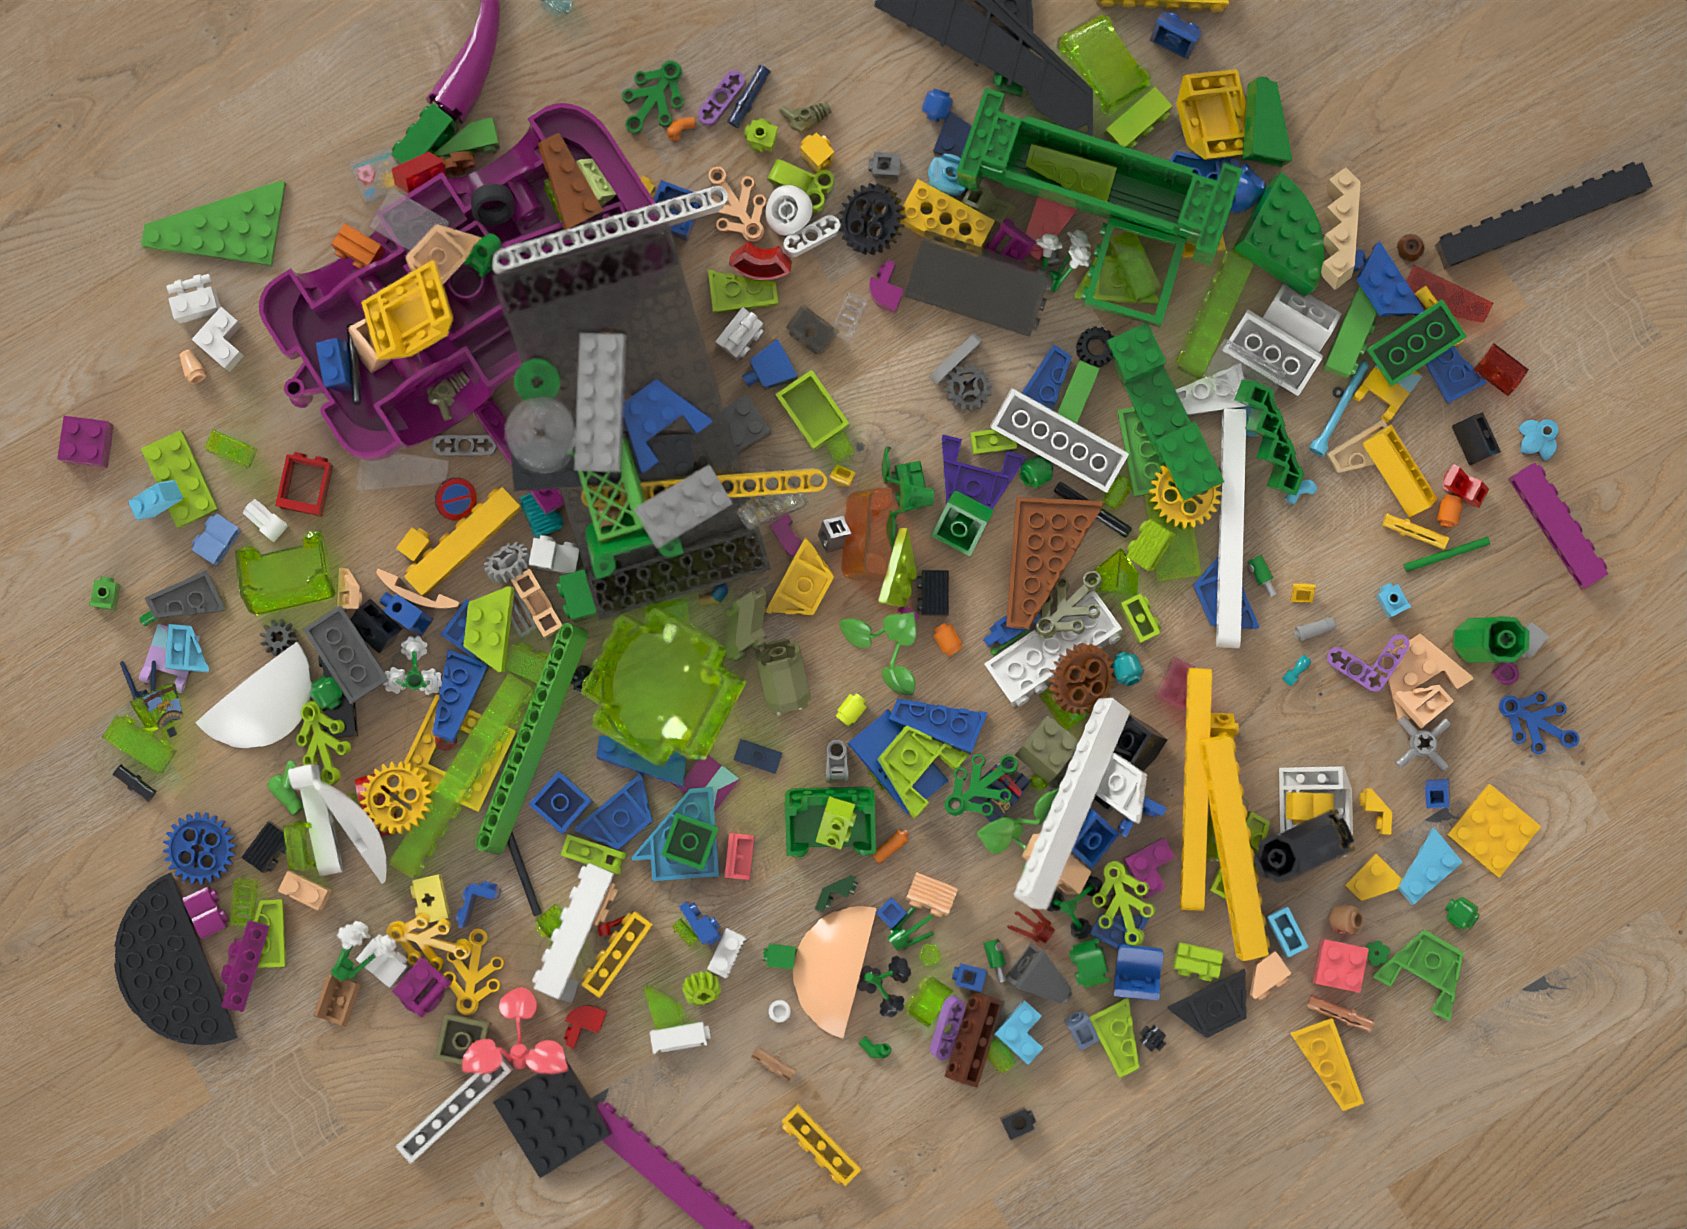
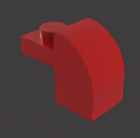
[1442,464,1489,508]
[563,1005,607,1048]

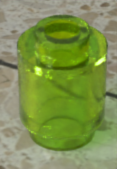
[1102,475,1132,510]
[987,1039,1016,1074]

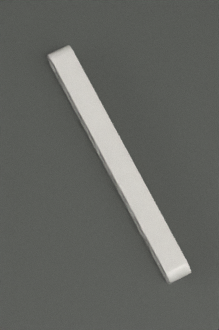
[493,186,728,276]
[1216,409,1246,648]

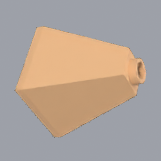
[349,318,391,373]

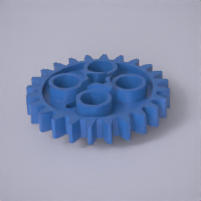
[163,812,237,884]

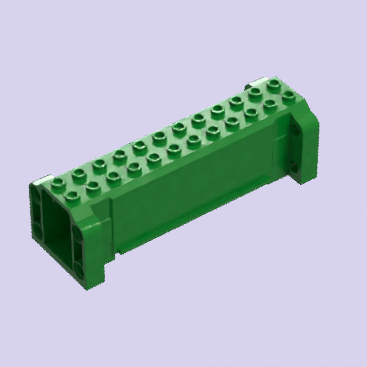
[957,88,1243,266]

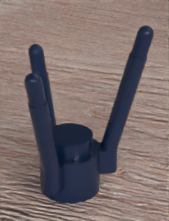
[120,660,156,710]

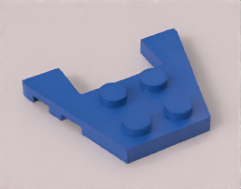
[623,379,713,474]

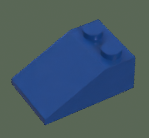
[1150,12,1203,60]

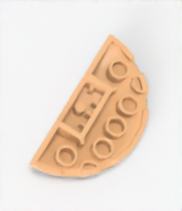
[793,906,877,1038]

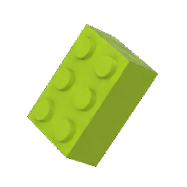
[775,370,850,452]

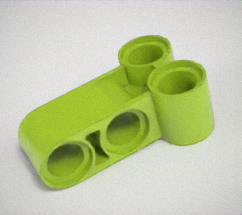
[767,159,835,213]

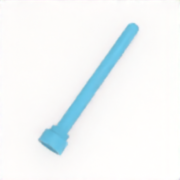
[1309,361,1369,457]

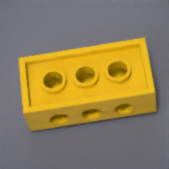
[900,179,995,264]

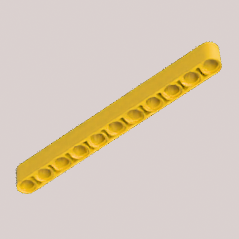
[582,468,827,507]
[1180,668,1212,911]

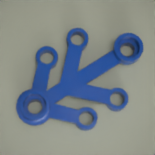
[1499,691,1579,754]

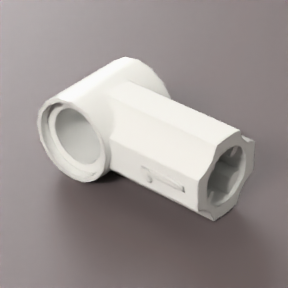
[243,499,288,542]

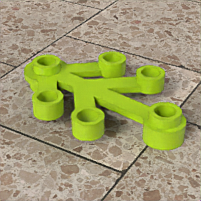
[296,701,351,785]
[1092,861,1155,946]

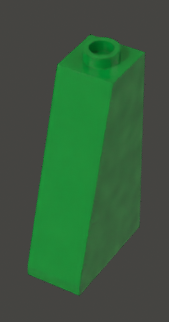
[1243,77,1292,167]

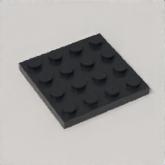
[493,1058,612,1178]

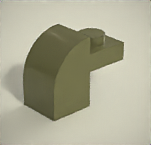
[962,186,1017,225]

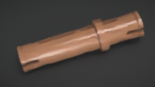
[1306,994,1375,1033]

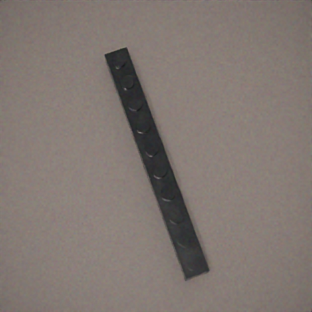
[1435,162,1653,269]

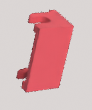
[724,833,754,880]

